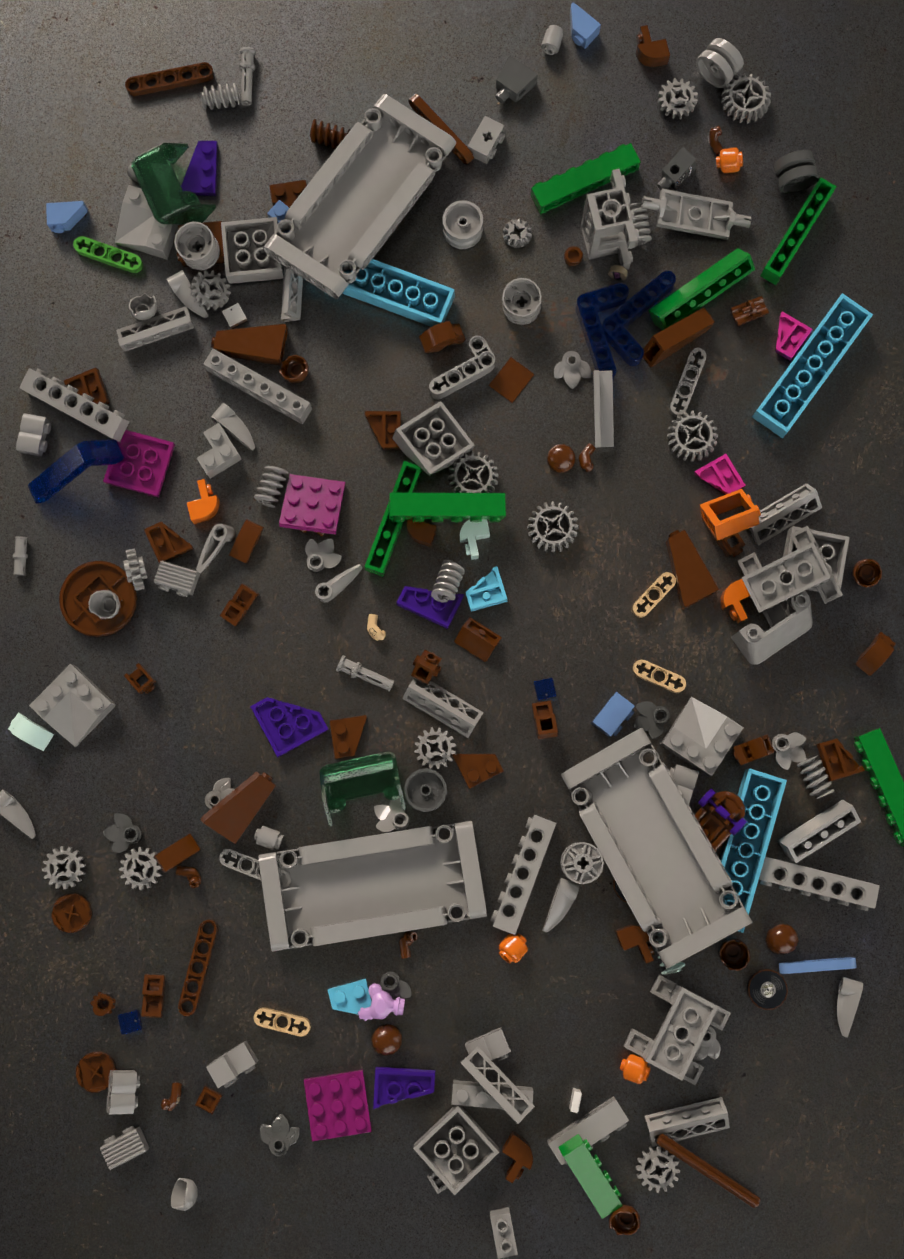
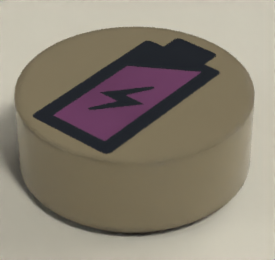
[608,265,628,281]

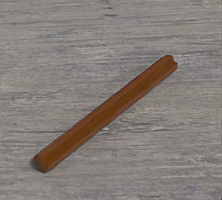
[657,1134,760,1208]

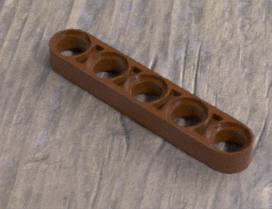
[125,62,214,96]
[408,94,474,165]
[178,919,218,1016]

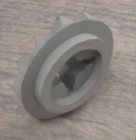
[503,218,532,248]

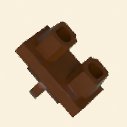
[730,296,769,326]

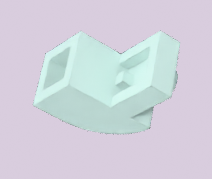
[460,519,490,560]
[8,713,54,751]

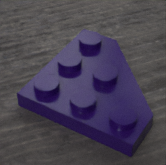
[250,697,329,757]

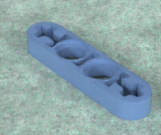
[779,957,857,974]

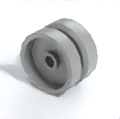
[696,38,744,88]
[443,200,483,249]

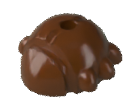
[90,992,116,1016]

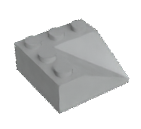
[115,185,185,260]
[221,217,284,284]
[392,401,475,476]
[782,526,849,591]
[29,664,116,747]
[660,697,744,777]
[413,1105,499,1195]

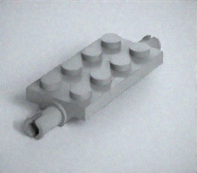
[641,189,751,240]

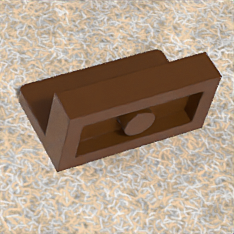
[454,617,502,662]

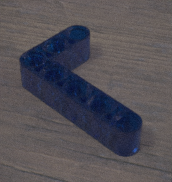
[601,271,676,366]
[575,283,629,381]
[28,440,125,504]

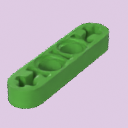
[73,236,143,273]

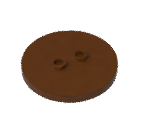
[59,561,137,637]

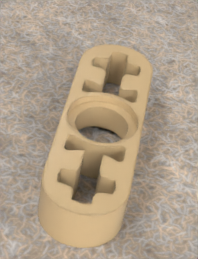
[632,572,676,618]
[632,660,686,693]
[254,1007,311,1036]

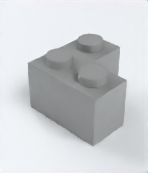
[197,423,242,479]
[206,1040,258,1088]

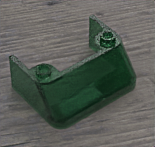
[131,143,217,224]
[319,752,406,826]

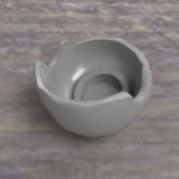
[128,293,157,320]
[88,590,121,619]
[171,1178,198,1211]

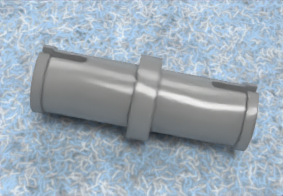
[12,536,28,576]

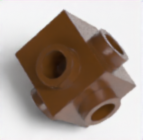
[411,650,442,684]

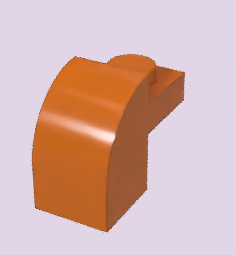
[187,479,220,524]
[720,579,751,624]

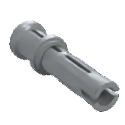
[239,47,256,105]
[336,655,395,692]

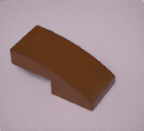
[229,519,264,563]
[220,583,259,626]
[154,834,201,873]
[141,974,165,1018]

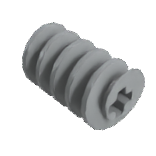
[201,83,240,111]
[629,203,652,246]
[254,466,289,508]
[431,560,465,603]
[797,755,835,799]

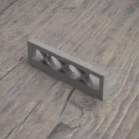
[281,266,303,322]
[116,306,194,352]
[593,370,614,448]
[748,483,822,546]
[402,678,484,738]
[460,1046,535,1124]
[645,1097,730,1147]

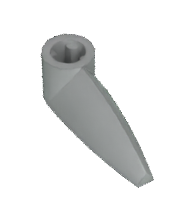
[167,270,209,318]
[211,403,255,451]
[196,524,235,574]
[315,564,363,603]
[0,789,36,839]
[543,878,580,932]
[837,977,863,1038]

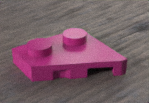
[775,311,813,361]
[694,454,746,495]

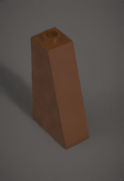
[640,308,715,368]
[211,324,288,366]
[666,530,719,610]
[200,771,276,844]

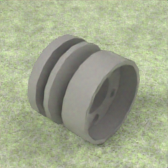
[174,222,220,270]
[502,278,542,325]
[560,842,604,884]

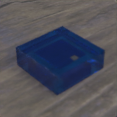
[533,678,556,701]
[118,1010,142,1035]

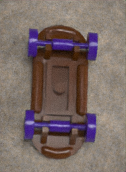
[695,789,748,852]

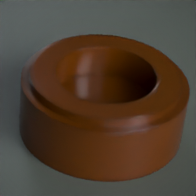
[564,246,583,266]

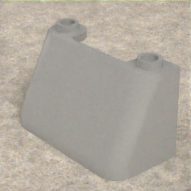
[731,591,813,665]

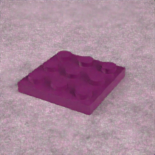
[103,430,175,498]
[279,474,346,535]
[304,1070,372,1141]

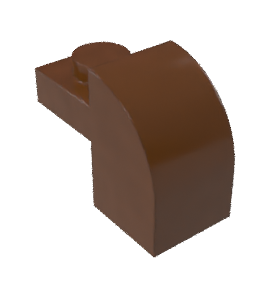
[636,25,670,67]
[419,321,466,353]
[407,519,437,547]
[855,632,896,676]
[532,700,558,740]
[733,734,775,765]
[615,925,655,964]
[502,1131,533,1184]

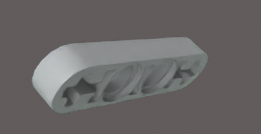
[669,348,707,417]
[219,849,291,888]

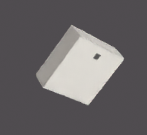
[222,303,248,329]
[569,1088,582,1113]

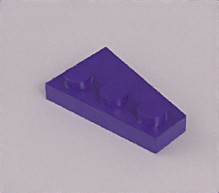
[178,141,218,196]
[396,586,464,629]
[373,1067,435,1109]

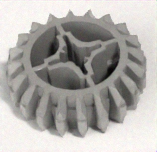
[721,73,771,124]
[667,410,718,462]
[448,451,499,493]
[527,501,579,553]

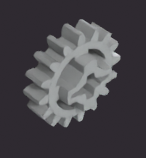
[657,78,698,119]
[189,270,231,311]
[123,548,147,591]
[414,727,456,770]
[42,846,87,889]
[119,847,162,890]
[635,1146,680,1193]

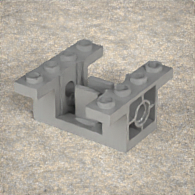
[580,169,640,270]
[738,526,843,628]
[623,974,731,1085]

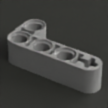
[429,335,495,400]

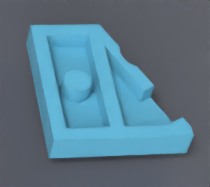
[465,566,508,612]
[328,978,372,1014]

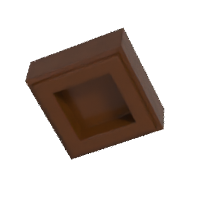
[195,1086,223,1114]

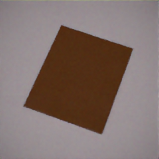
[488,357,534,403]

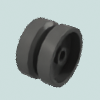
[773,150,820,194]
[404,768,447,812]

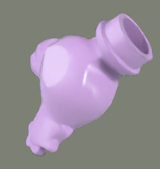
[358,983,405,1021]

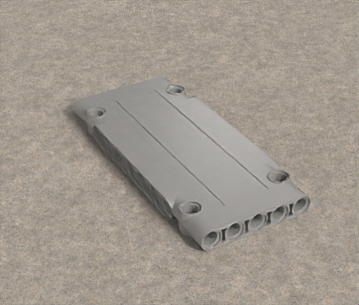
[263,94,456,299]
[561,728,753,969]
[258,821,487,952]

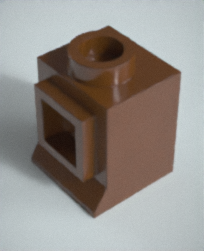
[715,533,746,558]
[124,663,156,694]

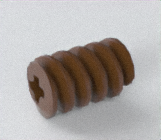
[310,119,350,149]

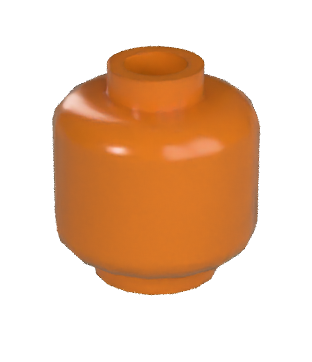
[716,147,743,174]
[499,933,528,964]
[620,1054,651,1084]

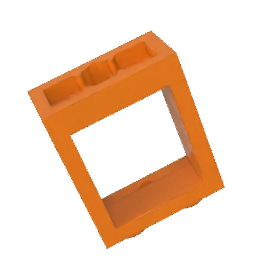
[700,489,761,540]

